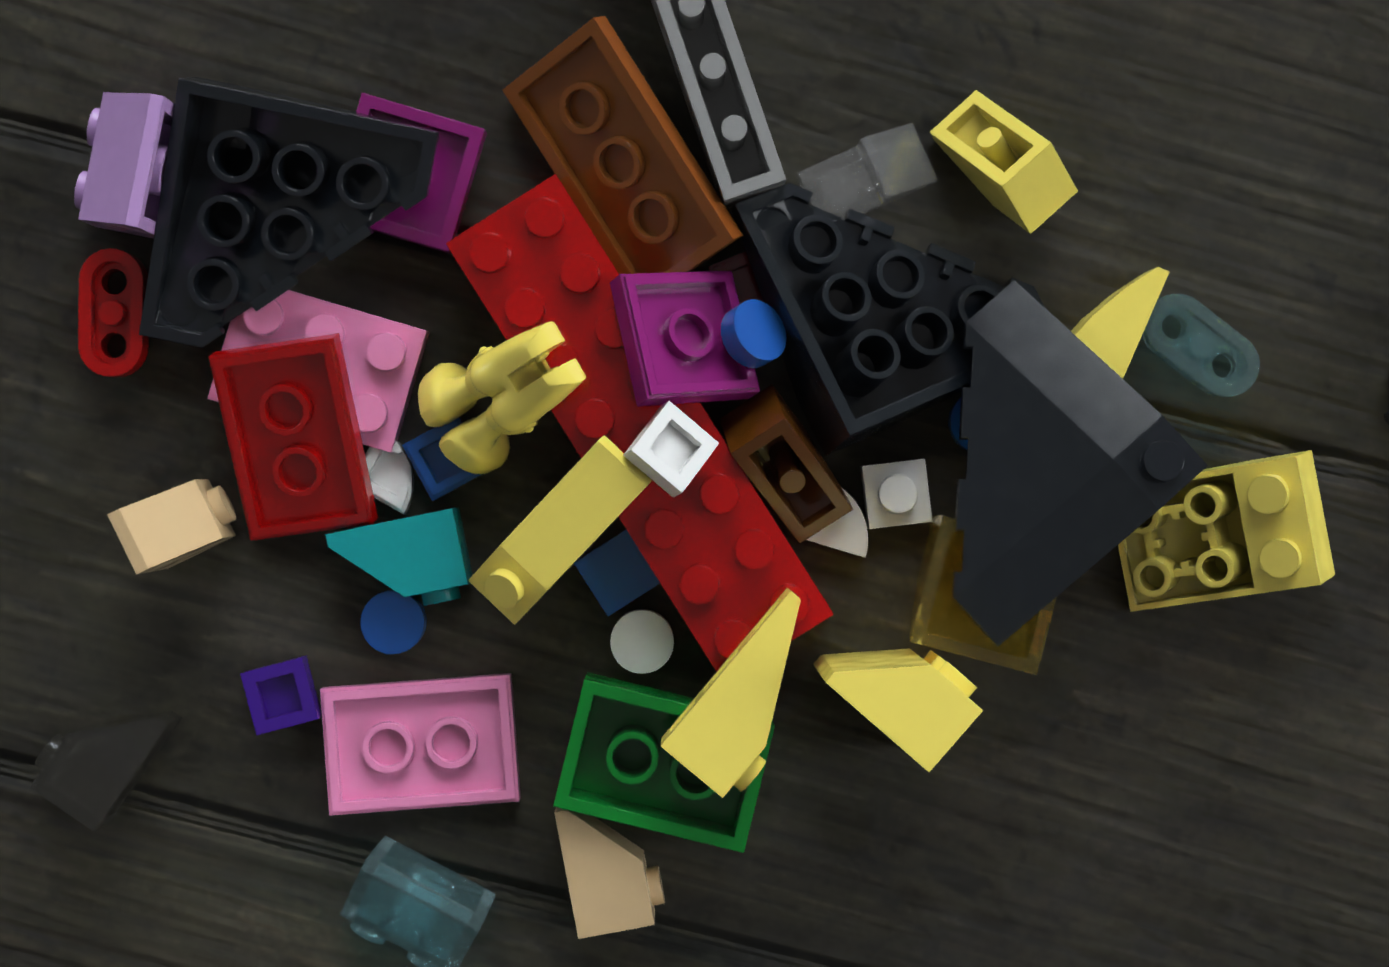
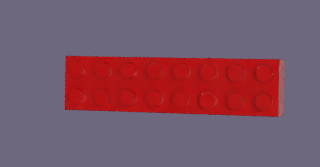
[445,174,834,672]

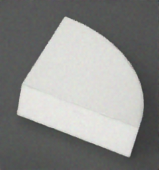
[365,441,414,515]
[807,488,868,558]

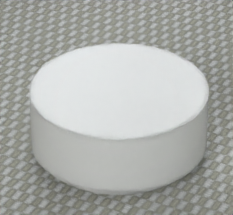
[610,609,674,674]

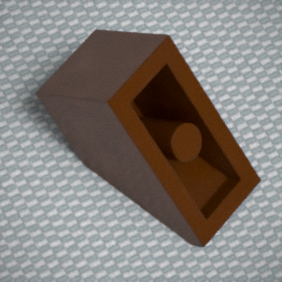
[720,384,853,544]

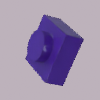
[240,655,322,735]

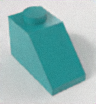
[325,507,473,606]

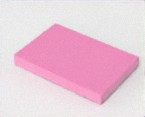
[320,673,521,816]

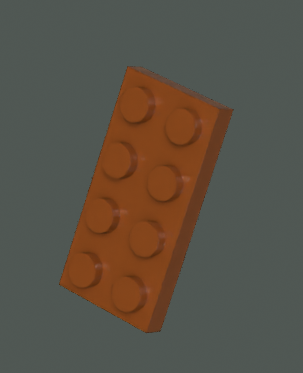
[502,16,744,274]

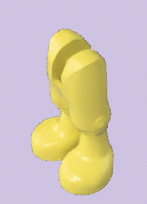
[418,321,586,474]

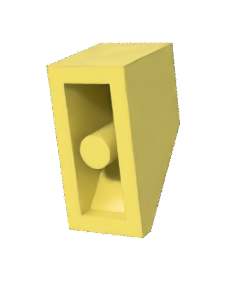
[929,90,1078,234]

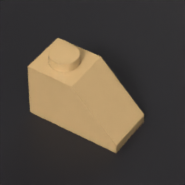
[107,479,236,575]
[554,807,665,939]

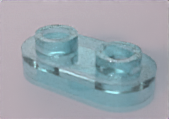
[1142,294,1260,398]

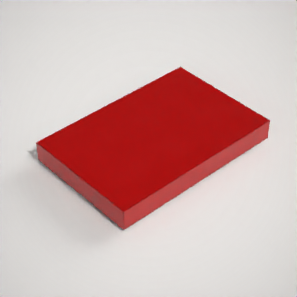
[208,333,378,541]

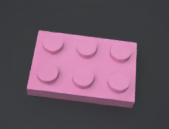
[207,290,430,453]

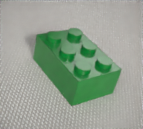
[553,672,775,853]

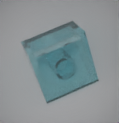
[340,836,496,967]

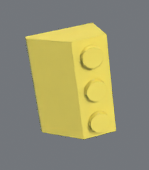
[813,648,983,772]

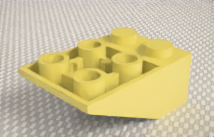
[1118,450,1335,612]

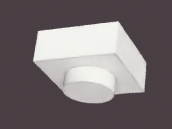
[623,401,719,498]
[860,459,933,529]

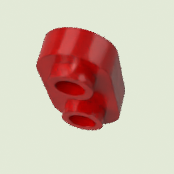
[78,248,149,378]

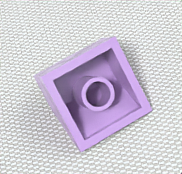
[74,92,175,239]

